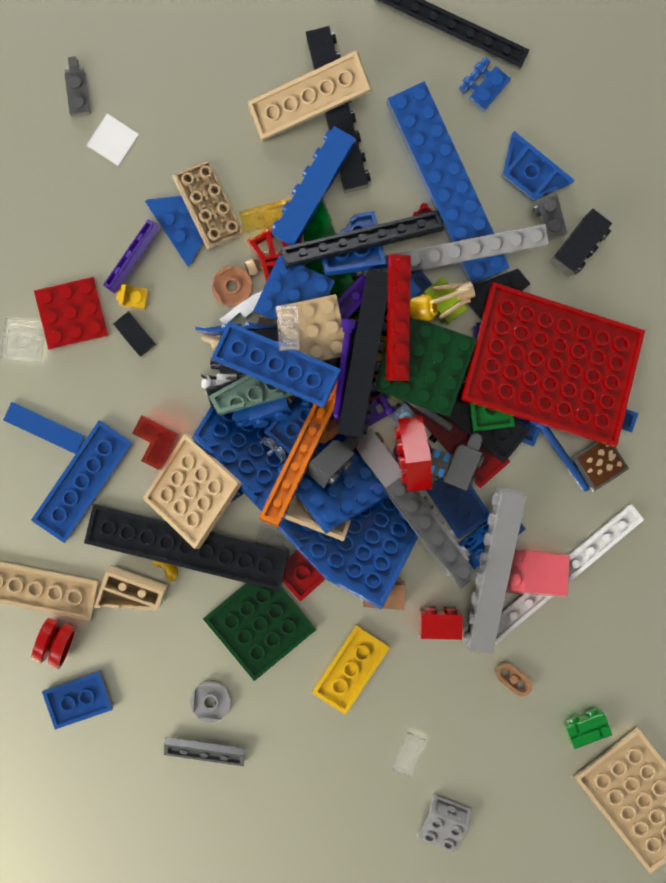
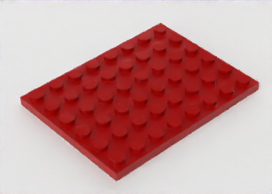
[461,282,645,447]

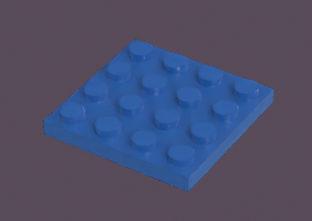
[277,434,389,534]

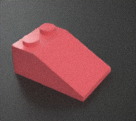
[506,550,570,597]

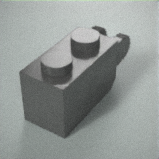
[443,431,484,491]
[305,437,358,488]

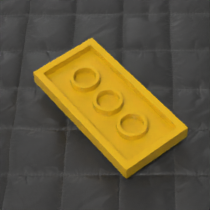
[312,624,390,715]

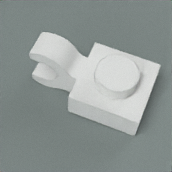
[201,373,238,388]

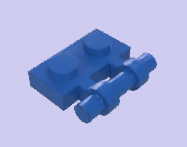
[459,57,511,112]

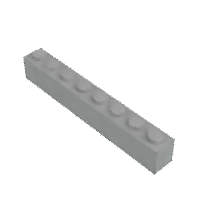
[355,429,470,577]
[463,487,526,654]

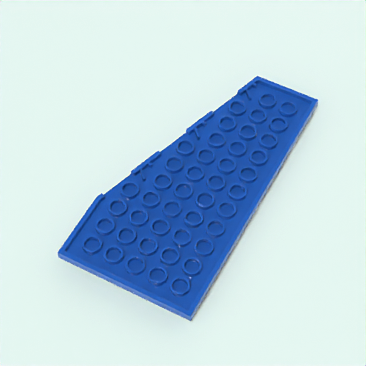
[192,407,434,610]

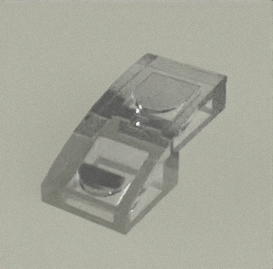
[277,305,300,351]

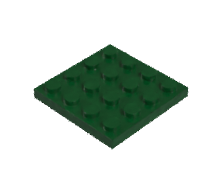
[375,316,477,417]
[203,583,317,681]

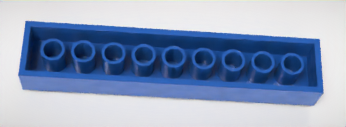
[387,81,510,285]

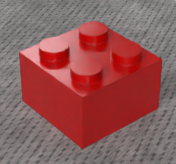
[419,606,463,640]

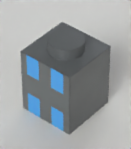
[430,448,453,480]

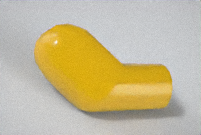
[153,561,178,581]

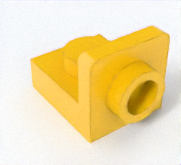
[116,284,149,310]

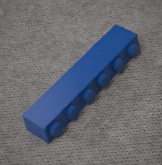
[271,126,356,246]

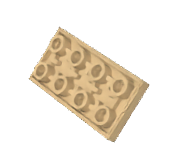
[172,161,244,250]

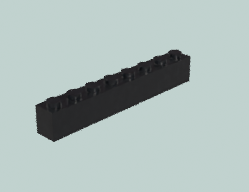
[306,26,371,194]
[337,269,388,438]

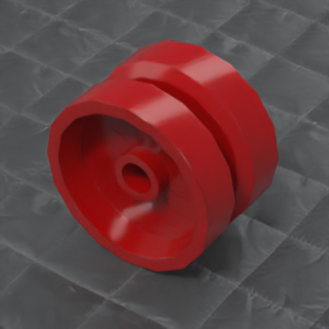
[31,617,76,670]

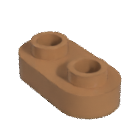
[496,662,532,696]

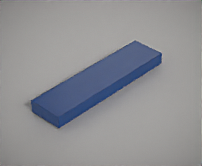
[3,402,85,454]

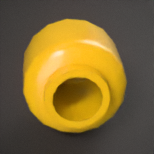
[410,295,438,322]

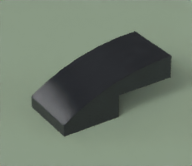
[113,311,156,357]

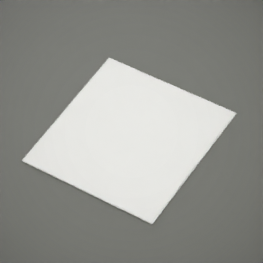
[87,114,139,166]

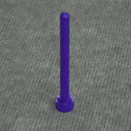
[333,319,358,419]

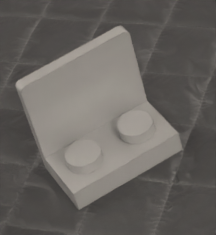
[418,795,472,852]

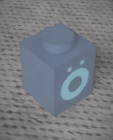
[389,403,416,426]

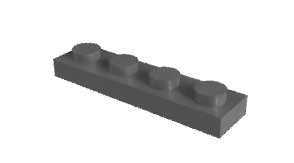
[164,737,246,766]

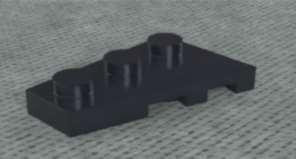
[467,268,531,321]

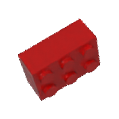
[394,416,432,492]

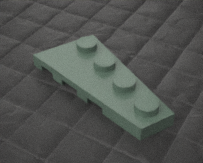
[209,375,292,415]

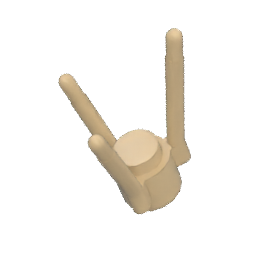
[432,281,475,320]

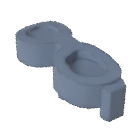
[260,437,286,463]

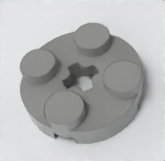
[190,681,231,723]

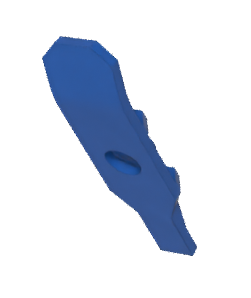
[195,322,278,336]

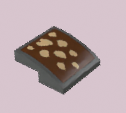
[571,442,629,492]

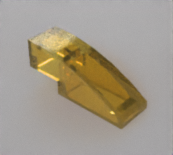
[239,199,292,233]

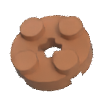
[212,266,253,307]

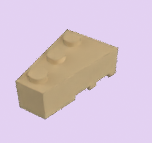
[94,565,168,610]

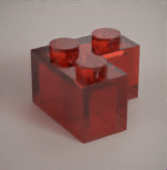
[132,415,180,470]

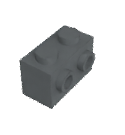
[533,194,567,240]

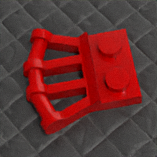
[246,228,305,282]

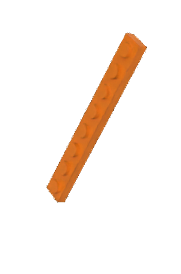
[259,380,347,528]

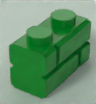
[563,708,612,749]

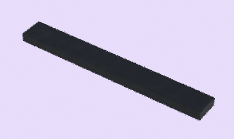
[374,0,530,69]
[281,210,444,269]

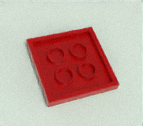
[34,277,108,350]

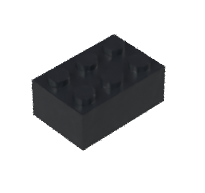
[549,208,612,277]

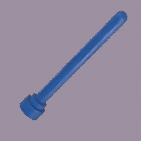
[530,422,590,491]

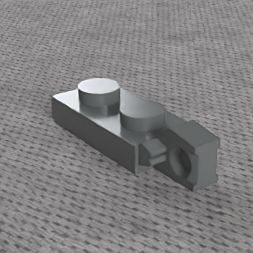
[64,56,91,116]

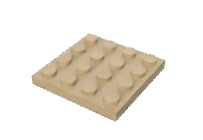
[143,434,243,549]

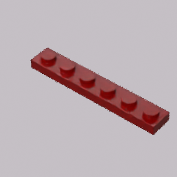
[386,254,411,381]

